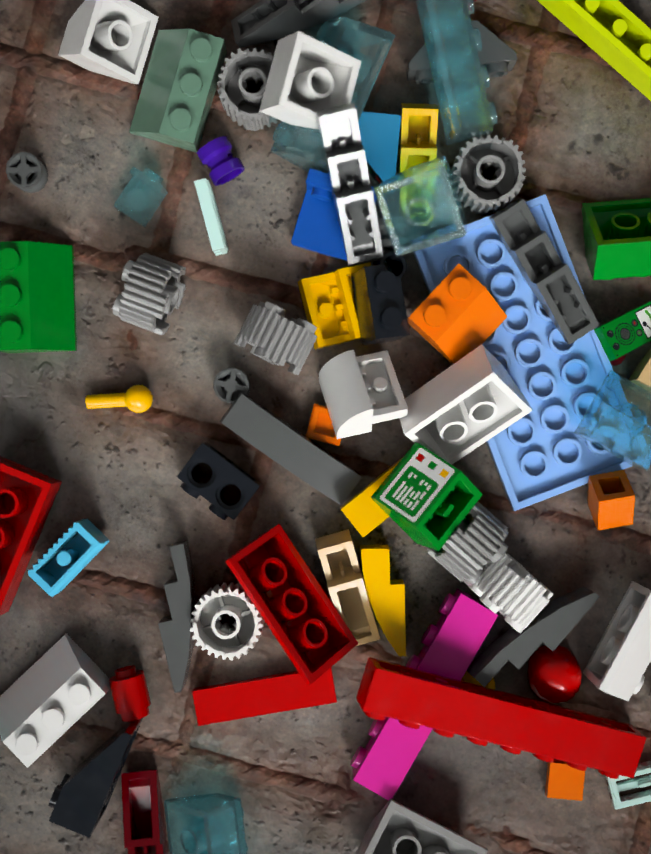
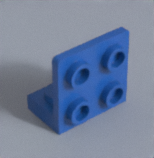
[291,168,380,264]

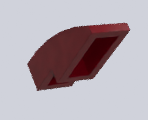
[121,770,168,854]

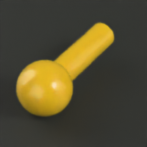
[85,385,153,413]

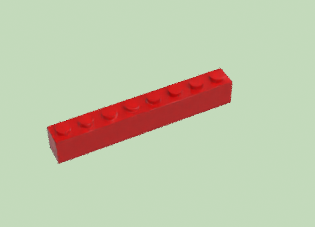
[356,657,647,779]

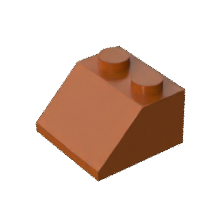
[408,263,508,364]

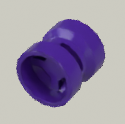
[197,136,245,186]

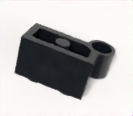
[351,252,410,345]

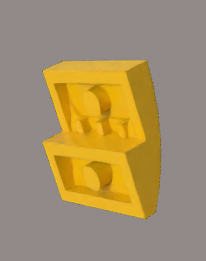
[298,262,371,350]

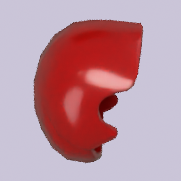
[528,645,582,704]

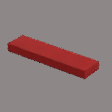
[192,667,337,726]

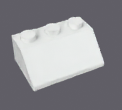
[399,344,533,465]
[583,581,651,701]
[0,633,110,768]

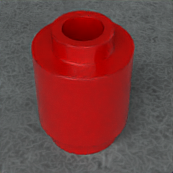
[109,665,151,722]

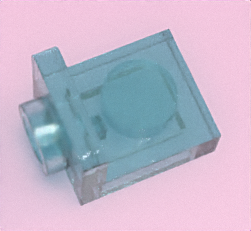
[113,166,168,228]

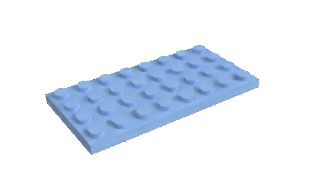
[411,194,648,511]

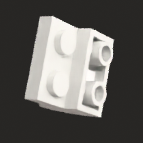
[319,349,408,439]

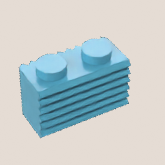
[28,519,110,597]

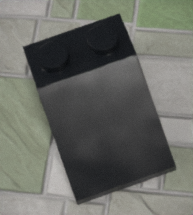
[48,718,143,838]

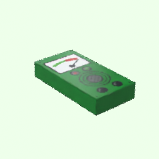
[594,301,651,362]

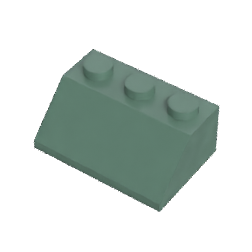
[129,28,227,153]

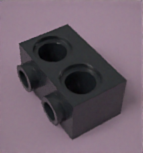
[177,442,262,520]

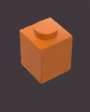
[588,470,635,530]

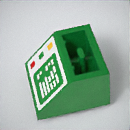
[371,442,483,551]

